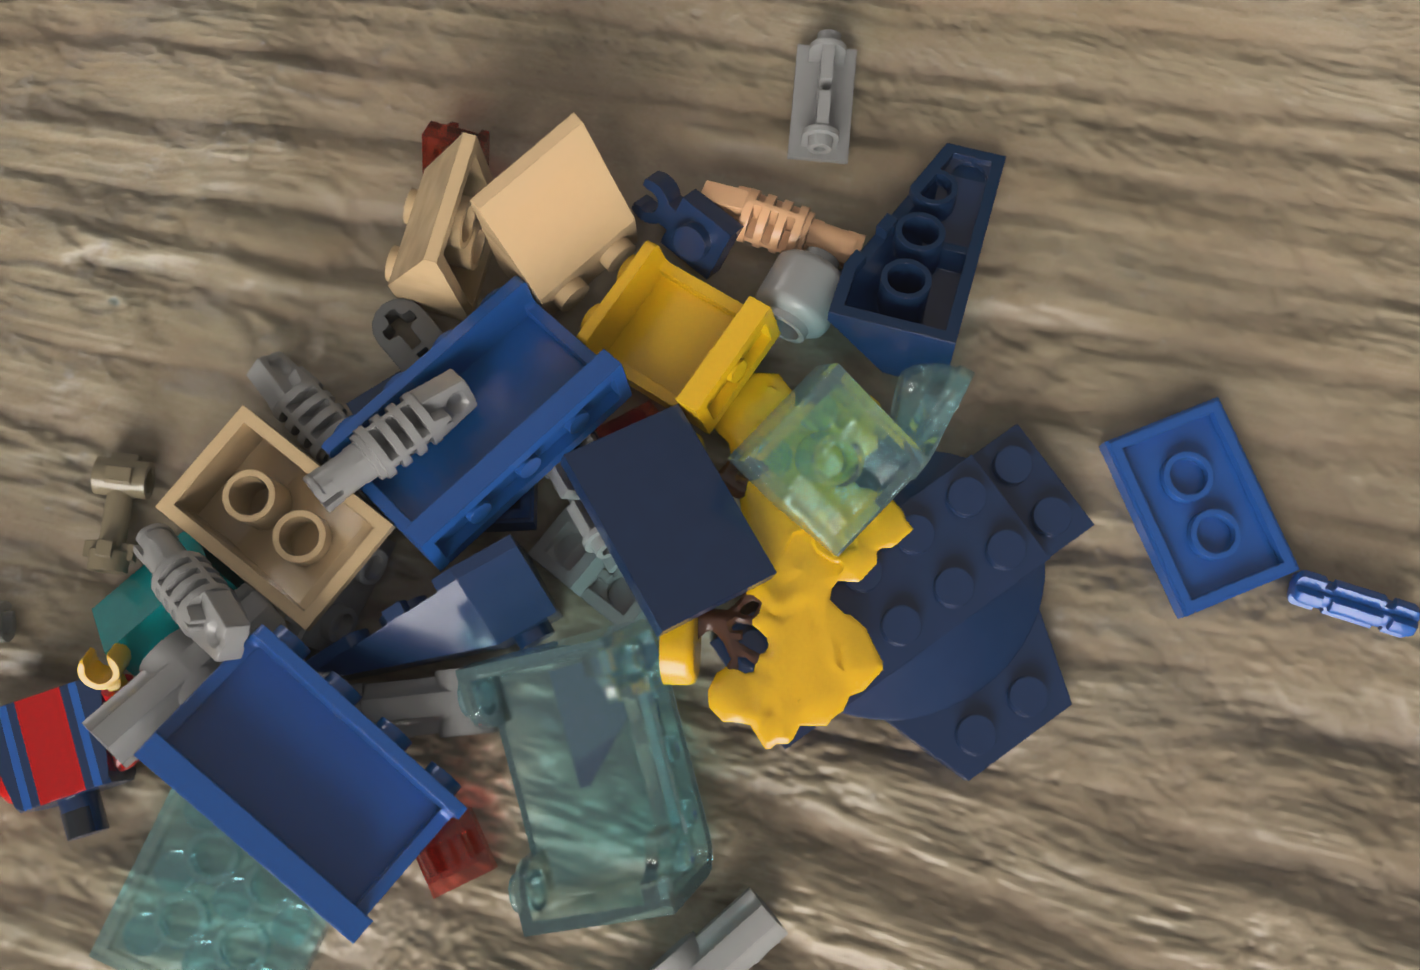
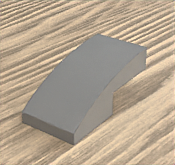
[528,505,648,640]

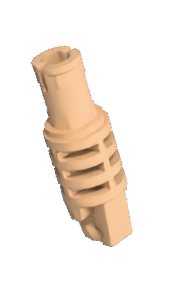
[701,180,866,269]

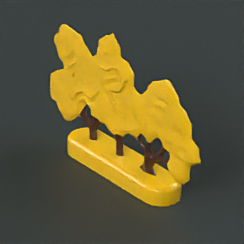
[659,373,913,749]

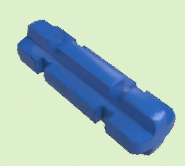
[1287,570,1420,638]

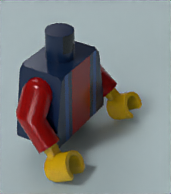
[0,643,140,841]

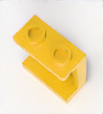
[576,240,781,435]

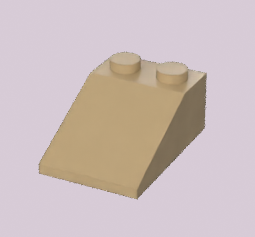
[470,112,638,316]
[385,132,494,321]
[155,405,396,631]

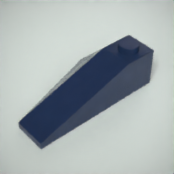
[827,143,1006,388]
[305,535,563,681]

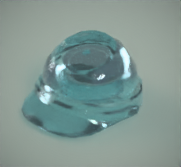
[890,362,975,480]

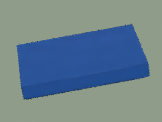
[1098,397,1300,619]

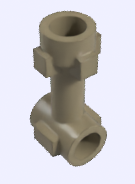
[82,452,155,575]

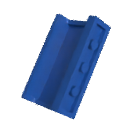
[322,275,632,572]
[133,624,468,944]

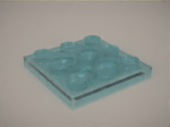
[89,788,330,970]

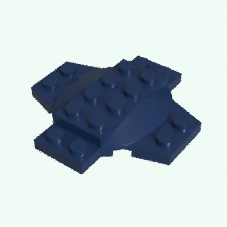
[710,423,1094,781]

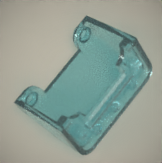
[455,619,713,937]

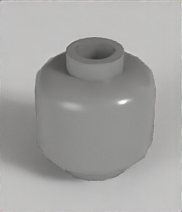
[755,246,841,343]

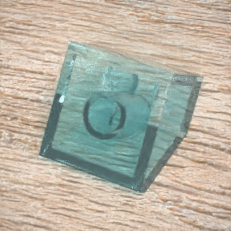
[727,363,931,557]

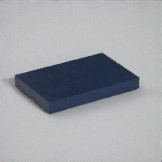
[560,404,777,638]

